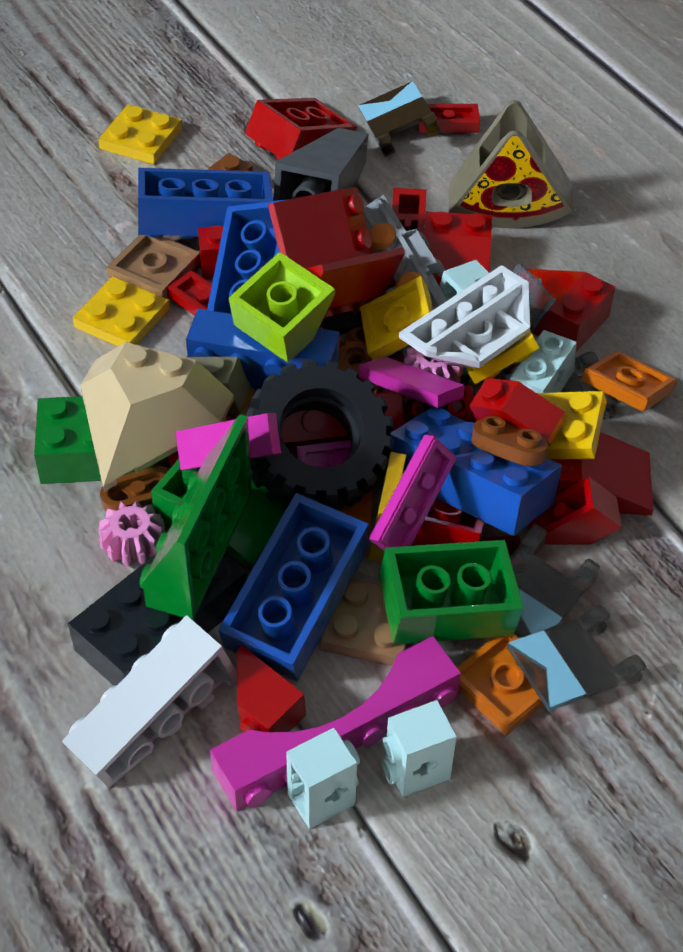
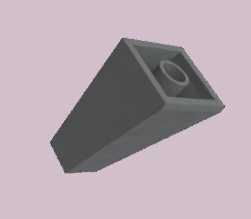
[273,128,369,201]

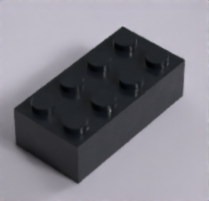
[68,553,247,686]

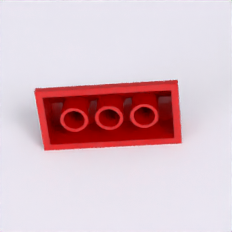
[306,247,405,318]

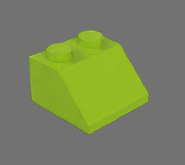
[228,252,335,363]

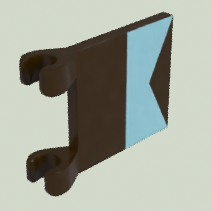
[358,81,441,157]

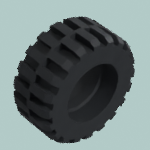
[246,359,394,512]

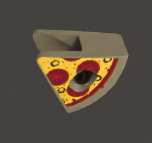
[449,100,574,228]

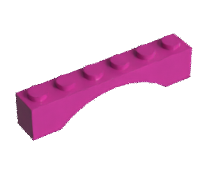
[210,636,461,812]

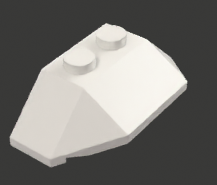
[399,265,530,368]

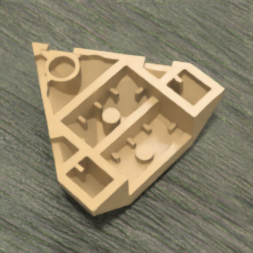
[80,342,234,492]

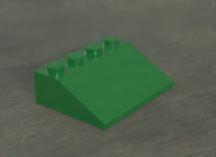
[140,414,252,620]

